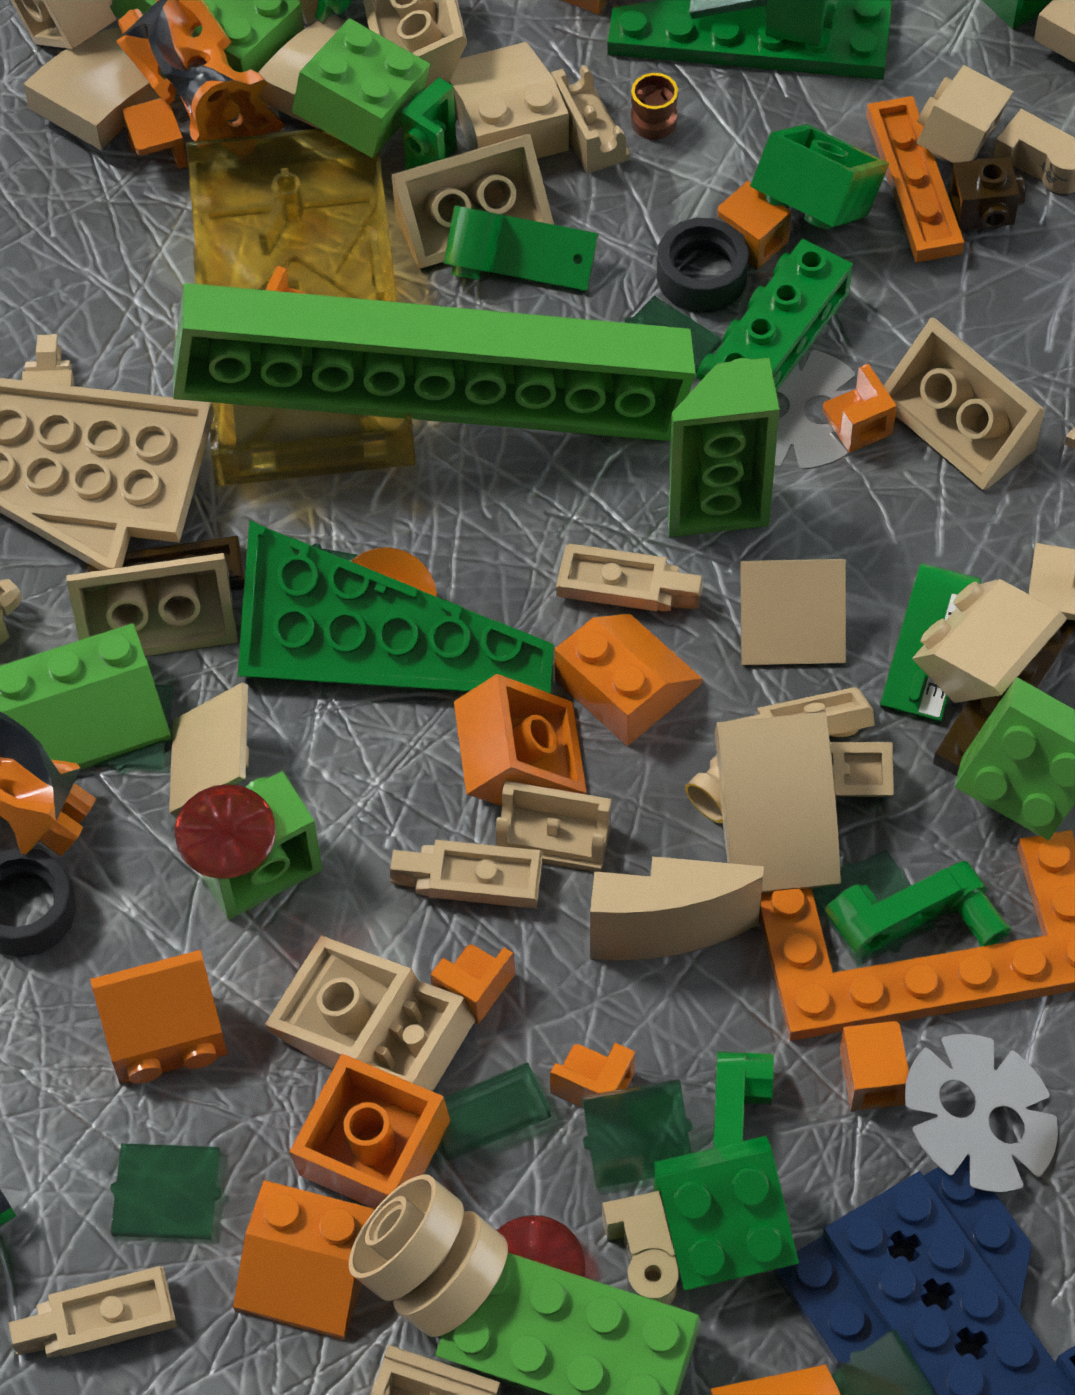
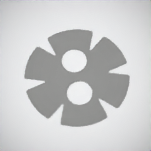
[775,350,856,469]
[905,1034,1058,1192]

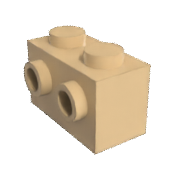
[916,65,1014,163]

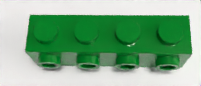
[696,239,853,392]

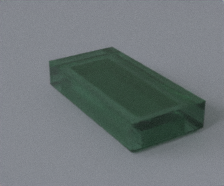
[440,1062,551,1161]

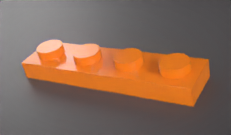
[866,96,964,263]

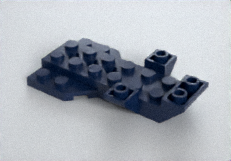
[773,1154,1075,1395]

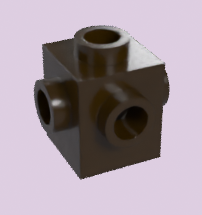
[949,157,1025,231]

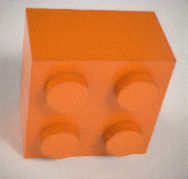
[289,1053,451,1209]

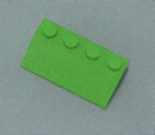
[668,358,780,537]
[0,623,172,769]

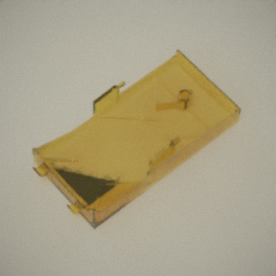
[186,129,416,486]

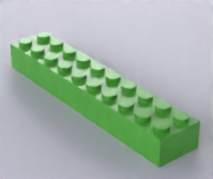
[173,283,696,441]

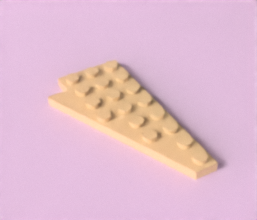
[0,378,215,571]

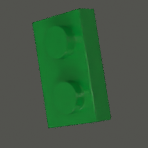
[401,77,457,170]

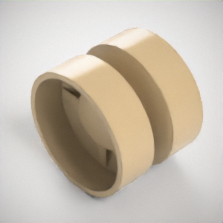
[348,1174,508,1337]

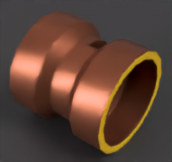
[631,73,678,140]

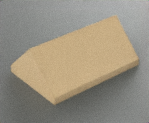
[363,0,467,89]
[392,134,554,269]
[884,318,1045,490]
[66,553,238,656]

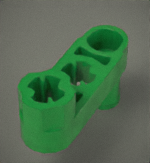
[825,861,1011,957]
[654,1051,774,1198]

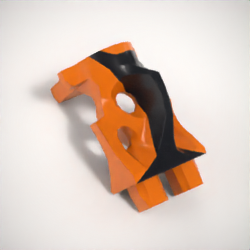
[116,0,285,157]
[0,712,96,857]

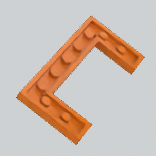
[759,830,1075,1041]

